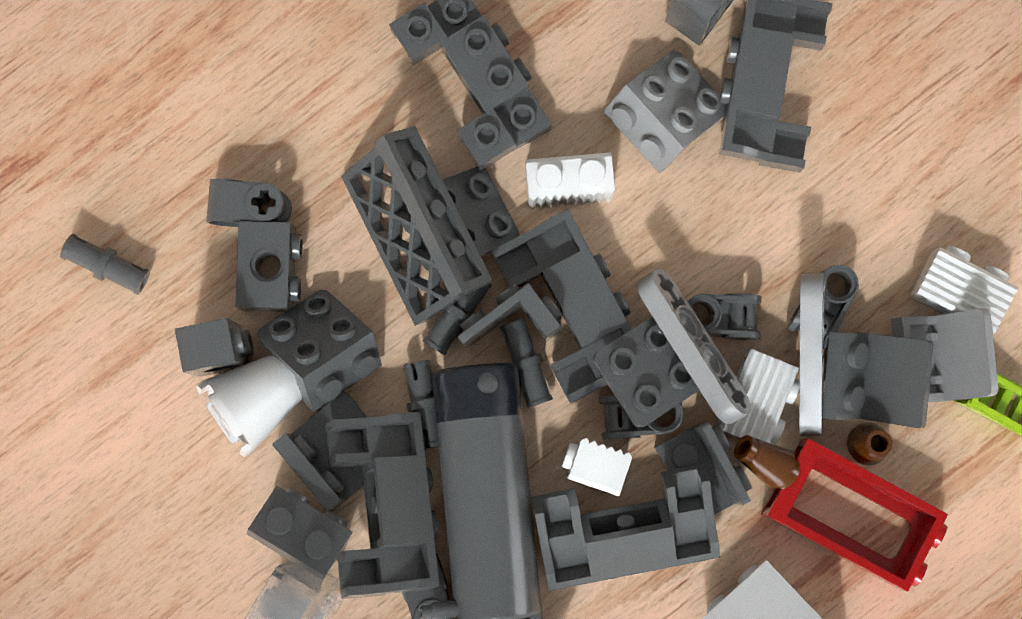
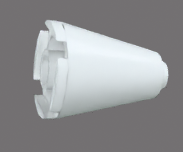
[196,354,302,457]

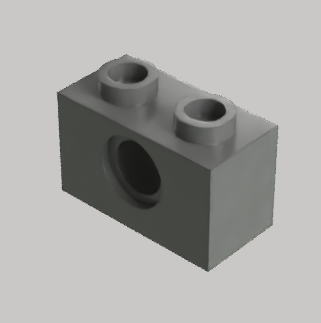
[235,221,303,312]
[175,318,254,377]

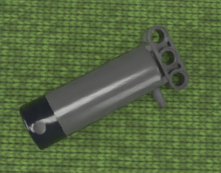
[419,363,543,619]

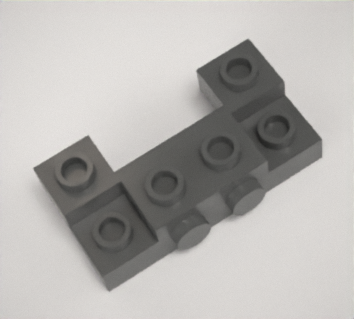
[389,0,552,171]
[719,0,833,173]
[492,209,632,404]
[325,412,439,599]
[531,463,720,591]

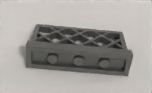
[341,126,493,326]

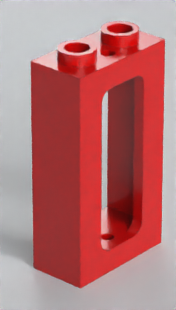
[762,438,948,592]

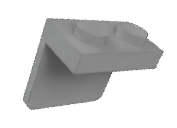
[603,51,726,173]
[891,308,998,402]

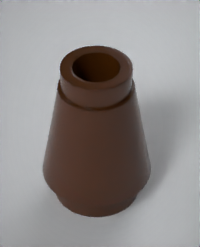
[847,422,892,465]
[734,435,800,489]

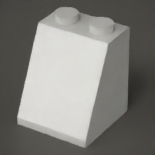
[702,560,822,619]

